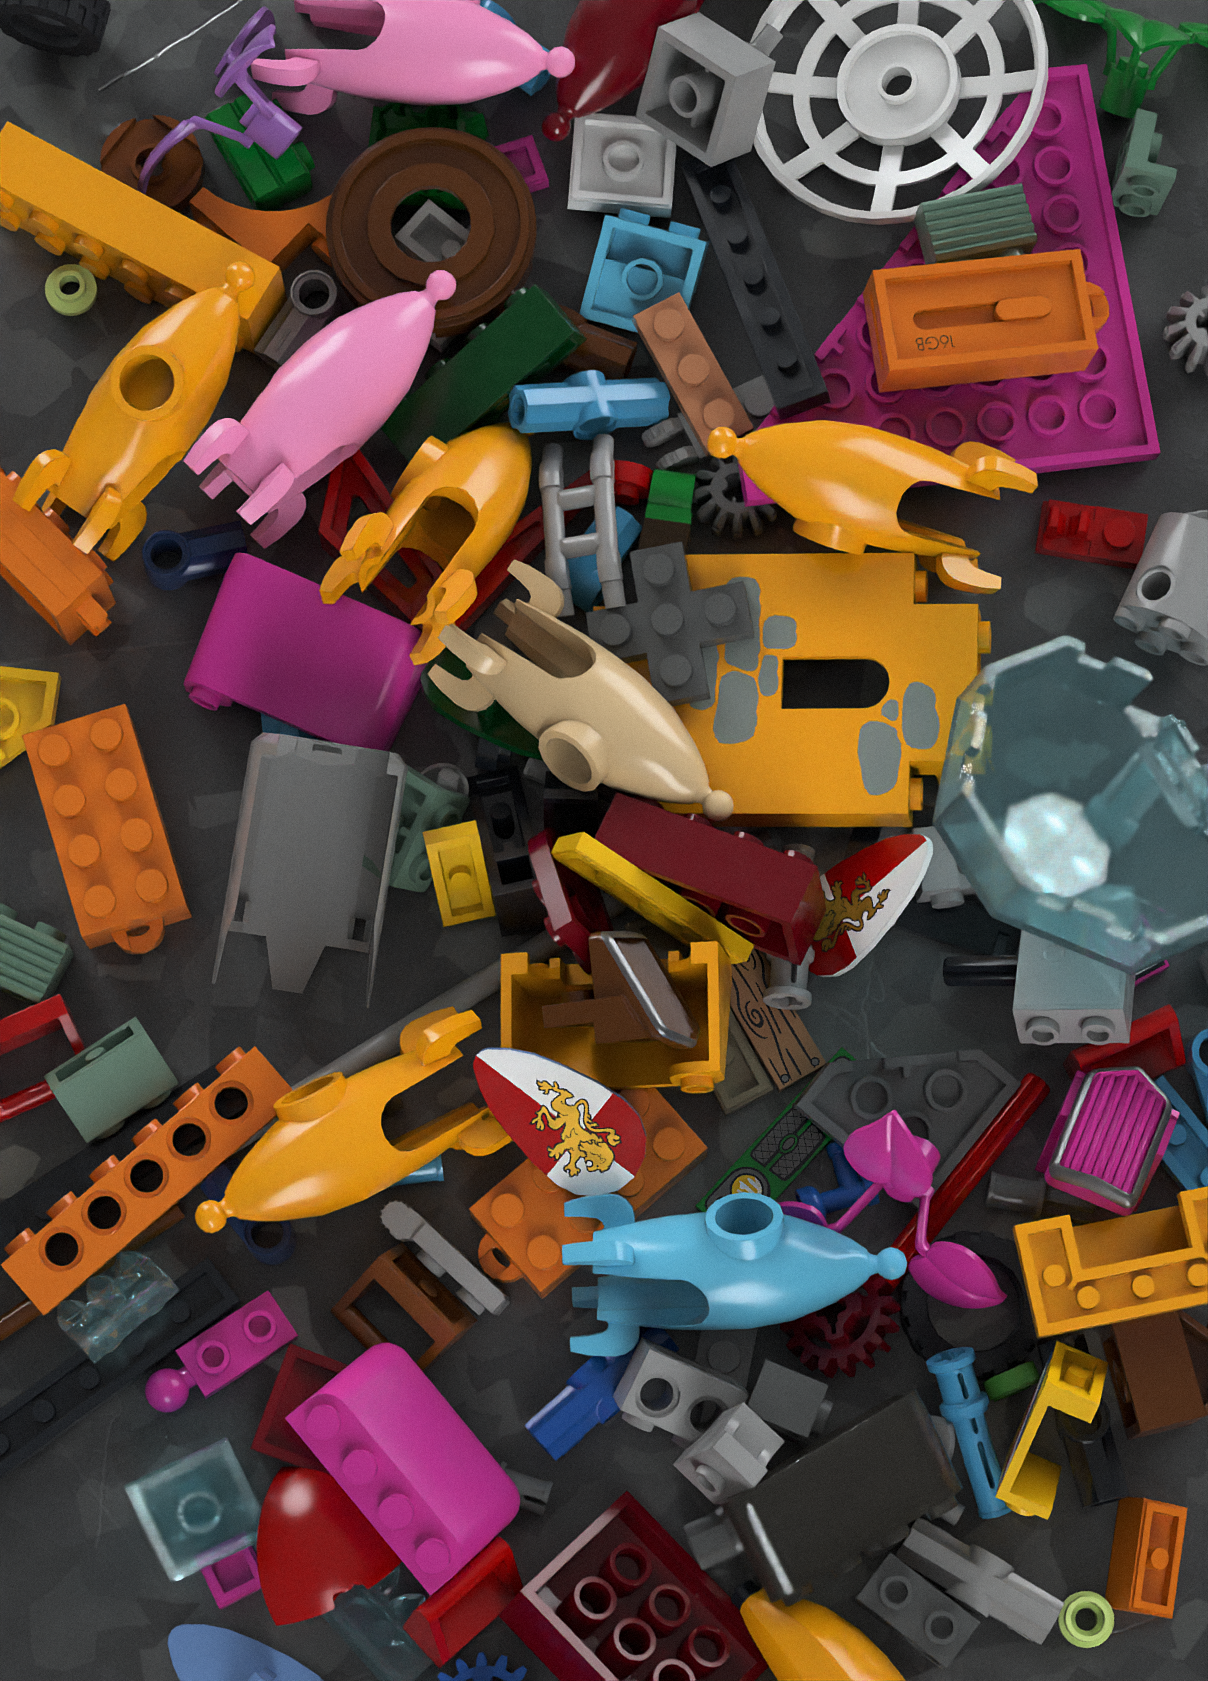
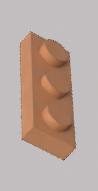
[632,292,754,457]

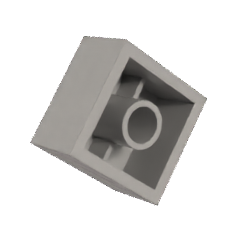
[635,12,783,167]

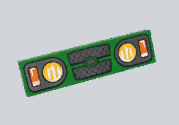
[695,1047,856,1212]

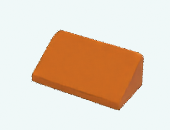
[1105,1497,1188,1619]

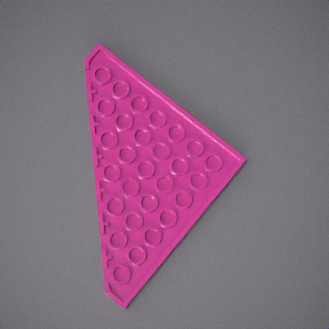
[737,64,1161,507]

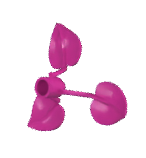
[778,1110,1007,1309]

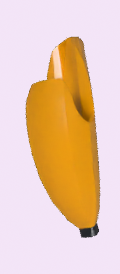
[730,1580,906,1681]

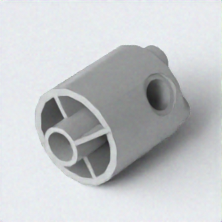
[1113,510,1208,666]

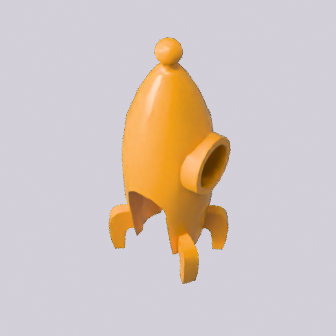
[12,261,255,562]
[707,420,1038,594]
[319,423,535,665]
[195,1006,513,1233]

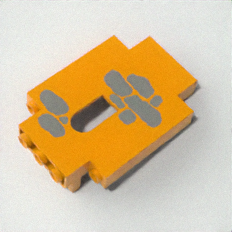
[593,553,991,827]

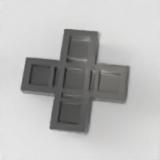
[586,541,755,707]

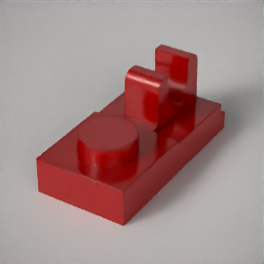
[1034,499,1149,570]

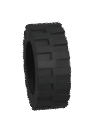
[0,0,111,57]

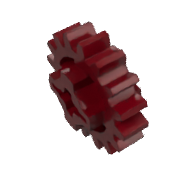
[780,1273,901,1378]

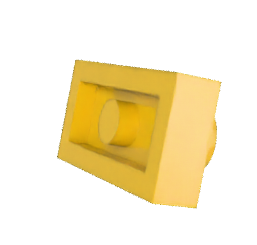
[422,820,496,927]

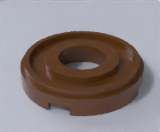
[326,127,537,338]

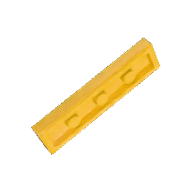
[550,832,754,964]

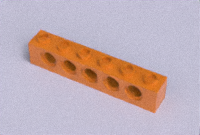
[1,1046,293,1315]

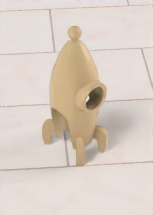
[427,559,734,822]

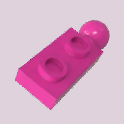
[145,1290,298,1413]

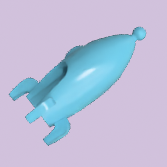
[562,1192,907,1356]

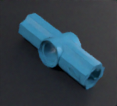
[508,370,670,440]

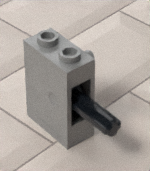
[943,888,1140,1045]

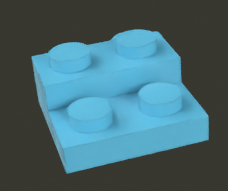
[579,208,709,333]

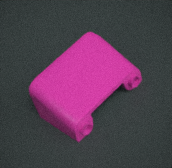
[183,553,427,765]

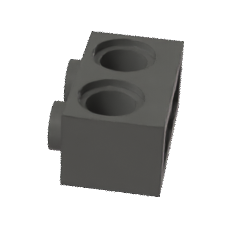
[747,1360,834,1446]
[853,1553,981,1670]

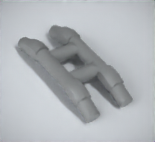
[539,434,626,618]

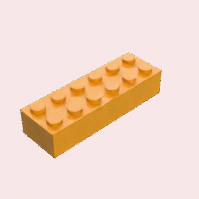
[0,121,287,355]

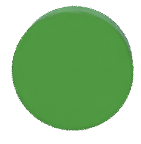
[983,1361,1040,1402]

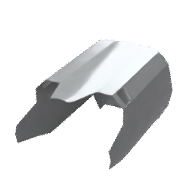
[212,732,408,1008]

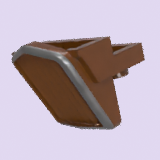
[542,931,700,1050]

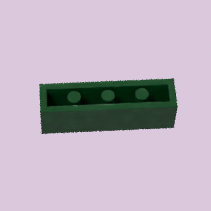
[381,284,587,462]

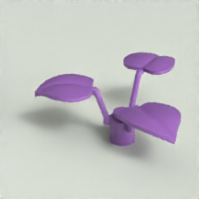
[137,6,303,195]

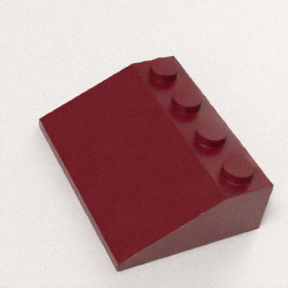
[498,1491,769,1681]

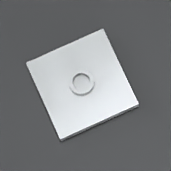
[567,113,676,218]

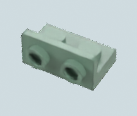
[1111,108,1177,217]
[362,765,470,893]

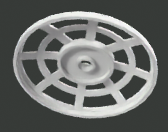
[750,0,1048,225]

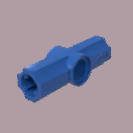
[524,1326,679,1462]

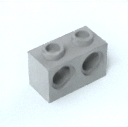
[613,1337,750,1449]

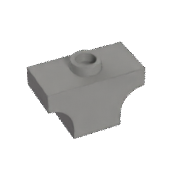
[673,1402,785,1503]

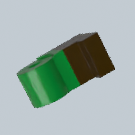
[638,469,696,555]

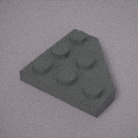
[792,1049,1021,1210]

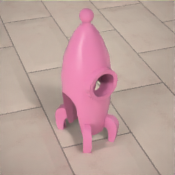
[251,0,575,115]
[184,270,456,549]

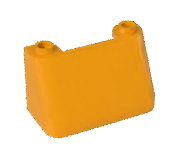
[501,941,732,1093]

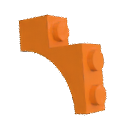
[189,187,392,273]

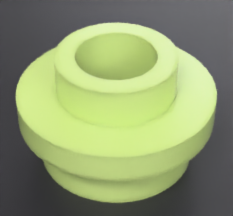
[45,264,98,316]
[1058,1591,1114,1648]

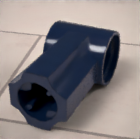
[142,520,248,590]
[200,1157,297,1265]

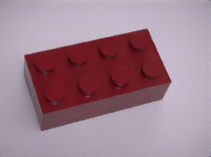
[594,792,827,966]

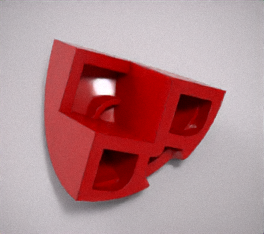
[257,1467,402,1626]

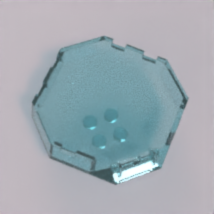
[932,635,1208,975]

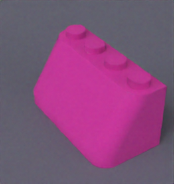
[285,1343,520,1596]

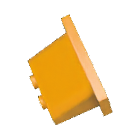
[1012,1186,1208,1339]

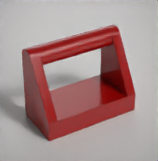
[0,994,86,1123]
[1063,1004,1186,1082]
[402,1536,523,1669]

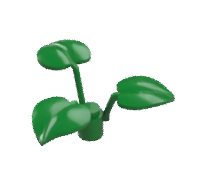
[1033,0,1208,118]

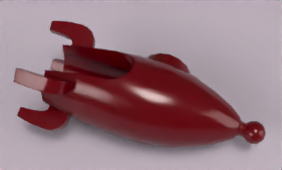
[541,0,705,142]

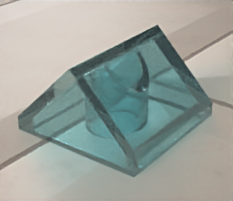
[124,1437,262,1583]

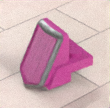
[1034,1066,1180,1216]

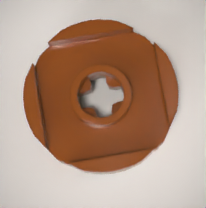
[100,115,205,212]

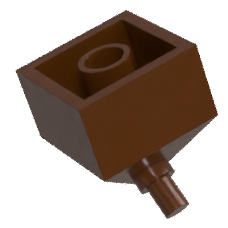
[1098,1309,1208,1441]

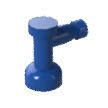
[795,1142,880,1219]

